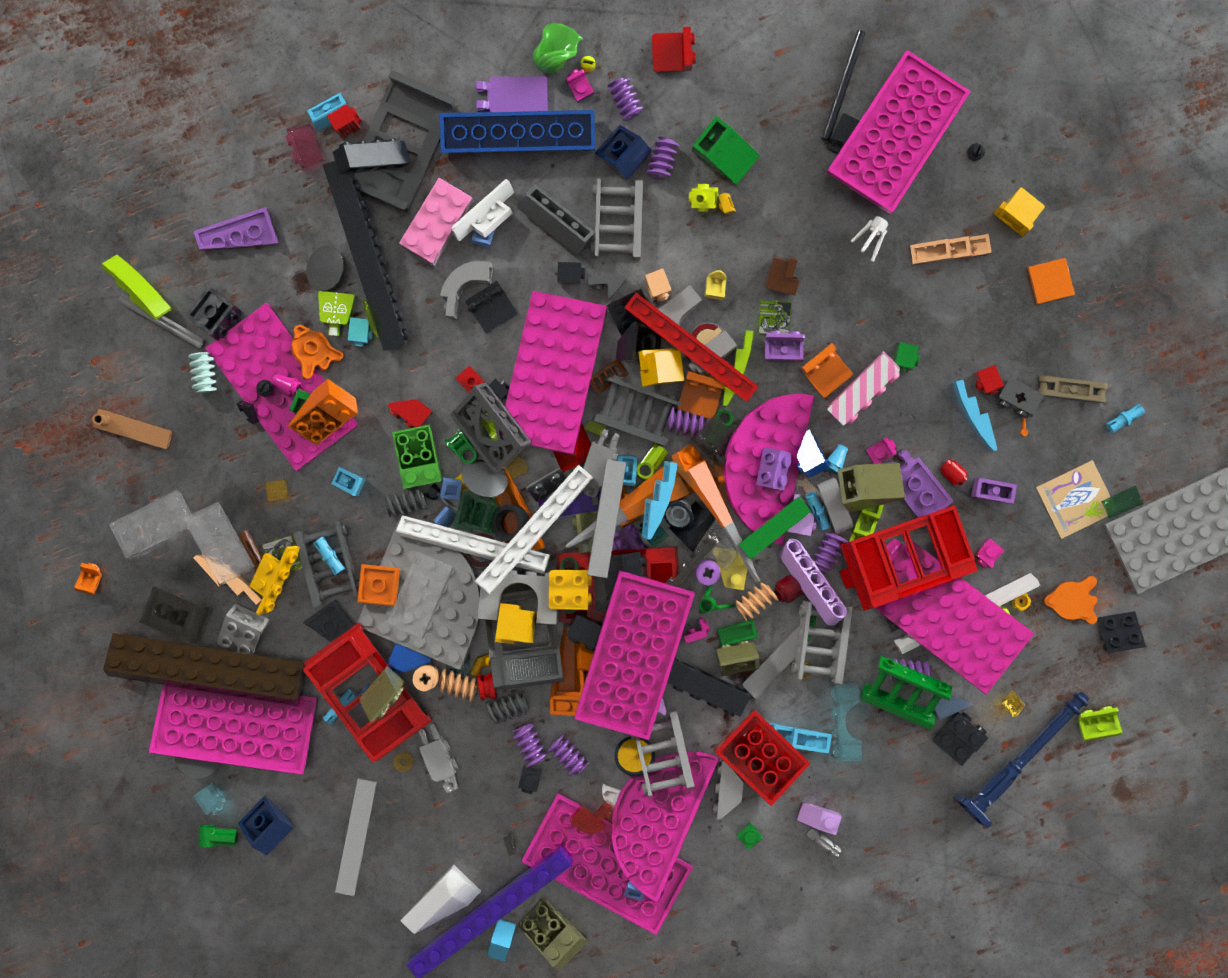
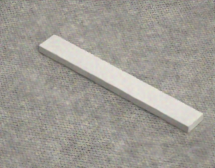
[475,465,593,595]
[396,515,550,574]
[894,573,1040,654]

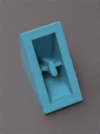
[618,455,638,486]
[331,467,366,496]
[487,919,516,962]

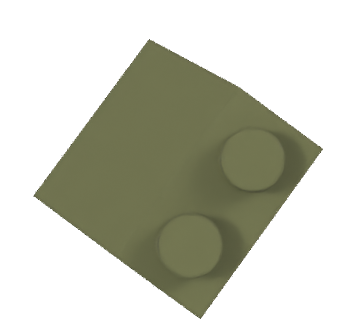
[716,641,759,677]

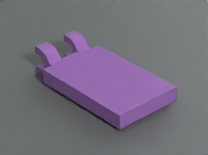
[476,76,548,112]
[887,450,954,518]

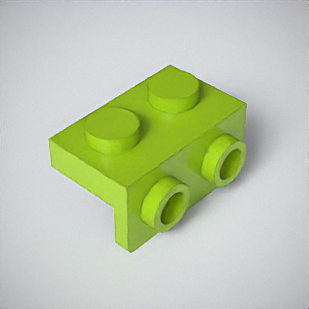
[1077,706,1123,742]

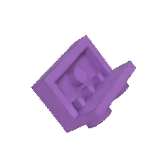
[764,331,805,362]
[756,447,791,491]

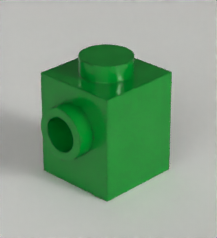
[893,342,920,373]

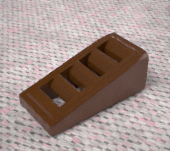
[590,360,629,396]

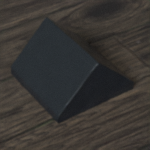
[669,501,722,555]

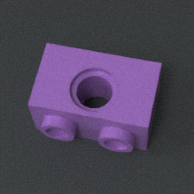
[971,478,1017,504]

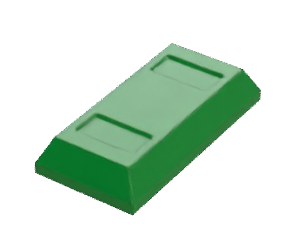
[717,619,758,646]

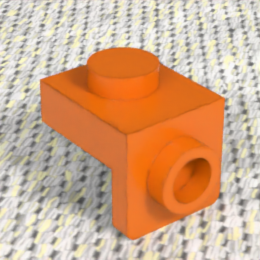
[74,563,102,596]

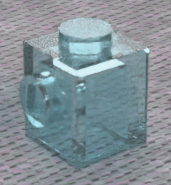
[193,782,226,815]

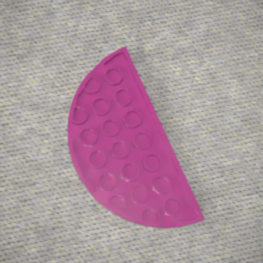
[723,394,814,545]
[612,751,720,902]

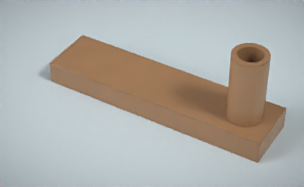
[92,409,173,450]

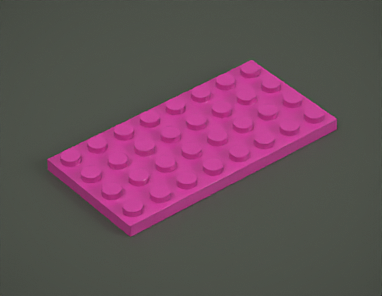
[826,50,971,215]
[501,291,607,455]
[205,303,358,471]
[874,540,1035,695]
[574,570,695,740]
[149,685,318,775]
[521,793,693,935]

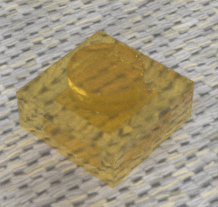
[506,454,529,479]
[265,479,288,501]
[1001,691,1026,718]

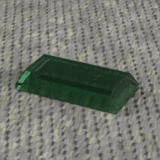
[1101,486,1144,519]

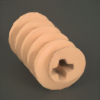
[735,582,778,621]
[413,664,441,691]
[437,668,478,702]

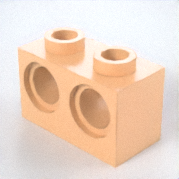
[644,268,671,303]

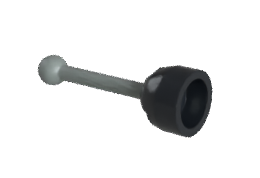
[424,483,467,518]

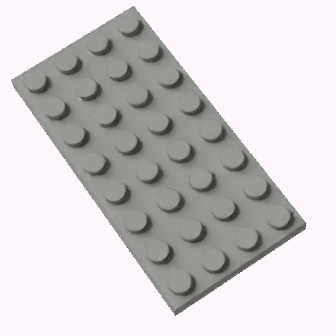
[1103,467,1228,594]

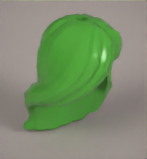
[533,23,583,74]

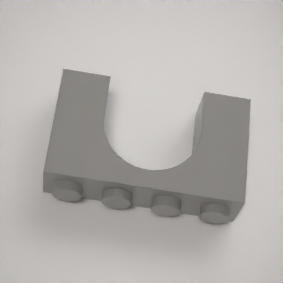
[658,285,737,375]
[478,570,558,625]

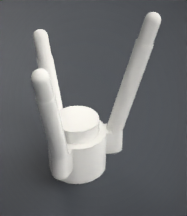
[851,216,889,262]

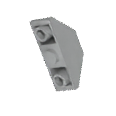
[713,759,744,819]

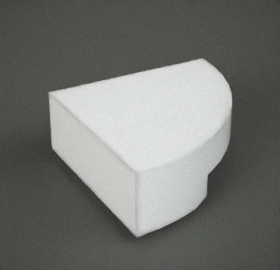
[602,784,621,808]

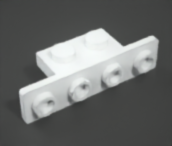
[451,179,514,241]

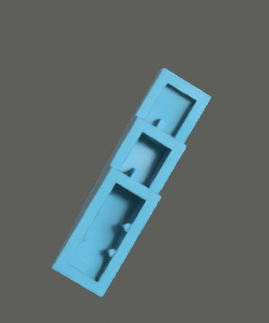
[952,380,997,452]
[642,461,678,540]
[768,722,832,753]

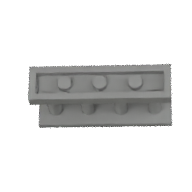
[591,179,643,260]
[791,600,853,684]
[631,711,695,800]

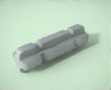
[807,828,841,858]

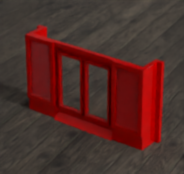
[840,505,978,611]
[555,547,680,623]
[303,622,432,762]

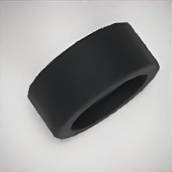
[492,505,529,541]

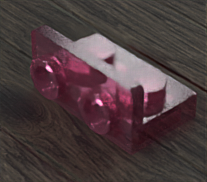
[285,123,324,168]

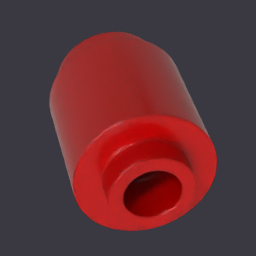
[939,458,968,486]

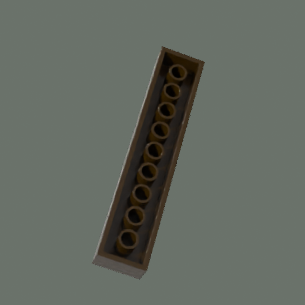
[103,633,305,706]

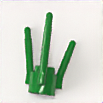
[698,584,735,614]

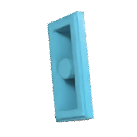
[307,93,346,131]

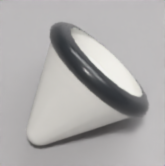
[664,499,694,529]

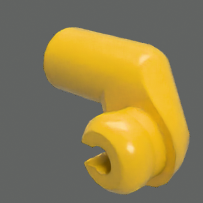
[470,654,491,677]

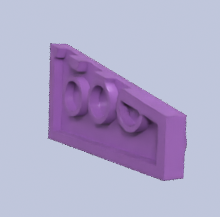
[193,207,279,250]

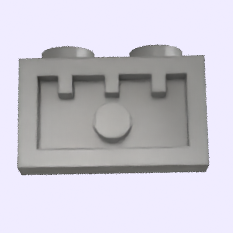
[217,603,270,655]

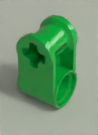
[444,429,479,464]

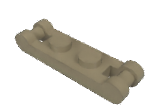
[1038,376,1108,403]

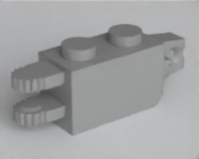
[583,429,619,498]
[419,724,458,793]

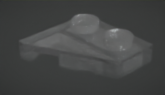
[695,519,738,571]

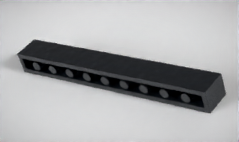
[323,161,410,351]
[566,611,751,717]

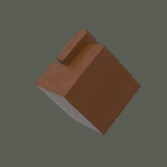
[765,255,799,296]

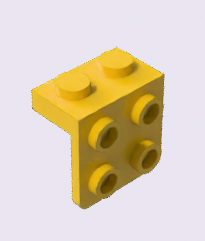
[548,570,592,610]

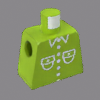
[318,291,358,337]

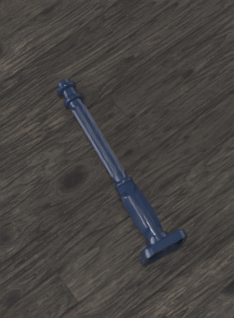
[954,691,1089,829]

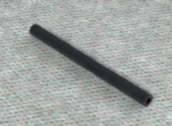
[821,30,866,141]

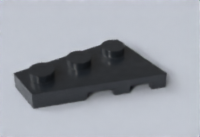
[303,600,354,642]

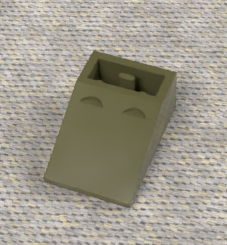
[838,463,905,513]
[359,667,404,723]
[517,898,588,969]

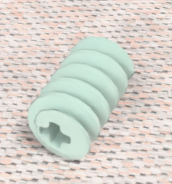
[188,352,217,393]

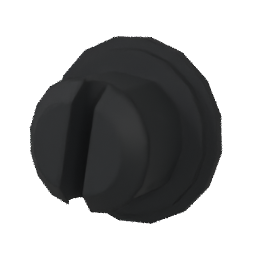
[968,143,985,160]
[256,380,273,397]

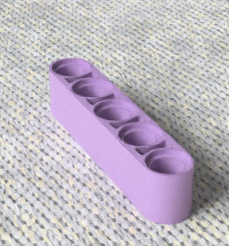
[778,539,847,626]

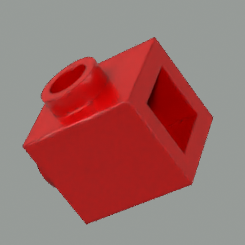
[455,365,485,393]
[974,365,1004,396]

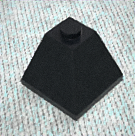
[616,322,662,364]

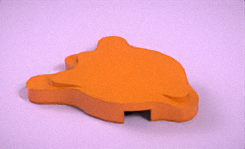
[291,325,344,380]
[1044,576,1098,624]

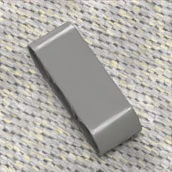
[816,478,854,535]

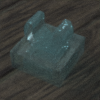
[449,655,471,676]

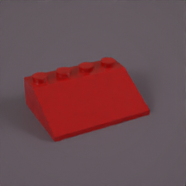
[713,710,811,806]

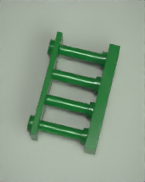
[860,656,952,730]

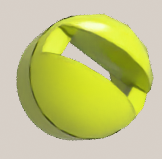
[580,56,596,72]

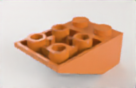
[288,379,358,446]

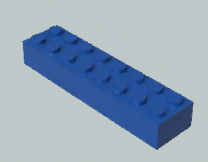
[439,110,595,153]

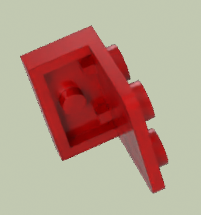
[652,27,696,72]

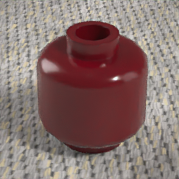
[774,575,803,603]

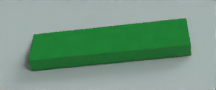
[738,496,811,559]

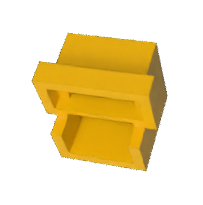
[993,187,1045,237]
[639,348,684,387]
[495,603,537,645]

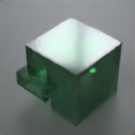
[453,489,501,533]

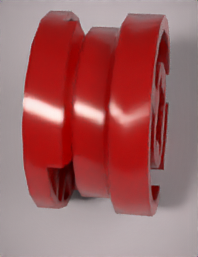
[478,673,497,701]

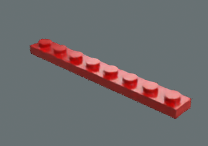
[624,293,759,403]

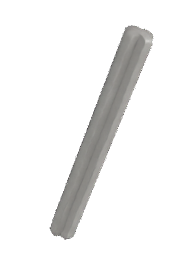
[118,293,205,348]

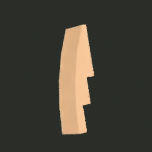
[910,234,992,264]
[193,555,263,605]

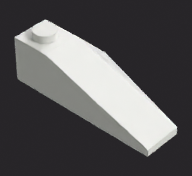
[401,865,481,934]

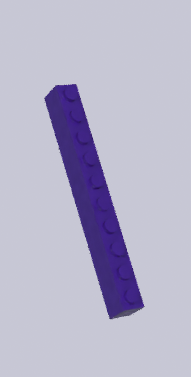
[406,844,573,978]

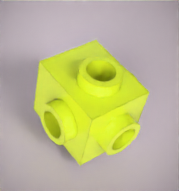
[689,184,718,212]

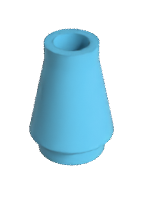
[826,444,848,474]

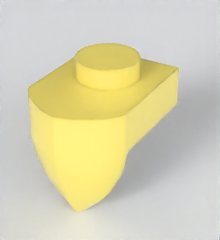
[704,270,727,300]

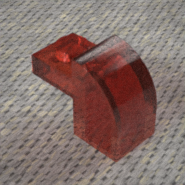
[570,800,613,834]

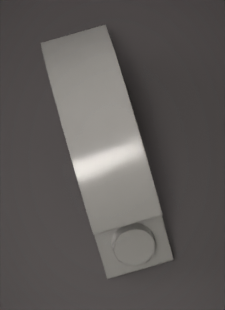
[440,261,493,320]

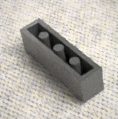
[518,184,595,256]

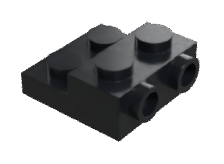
[186,286,241,340]
[604,552,648,596]
[932,712,988,766]

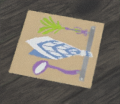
[1036,460,1118,539]

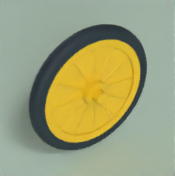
[615,736,655,776]

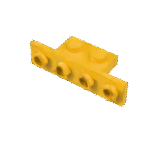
[249,546,300,615]

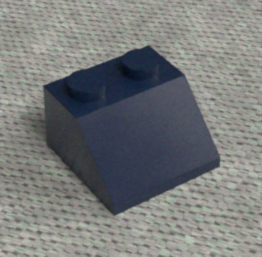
[595,125,652,179]
[238,796,294,855]

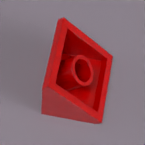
[553,423,591,472]

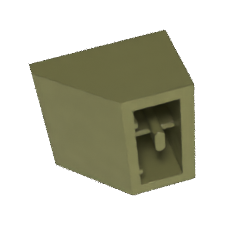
[572,512,597,553]

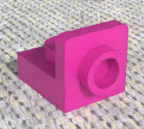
[566,69,594,103]
[865,438,897,464]
[974,538,1004,568]
[683,617,710,644]

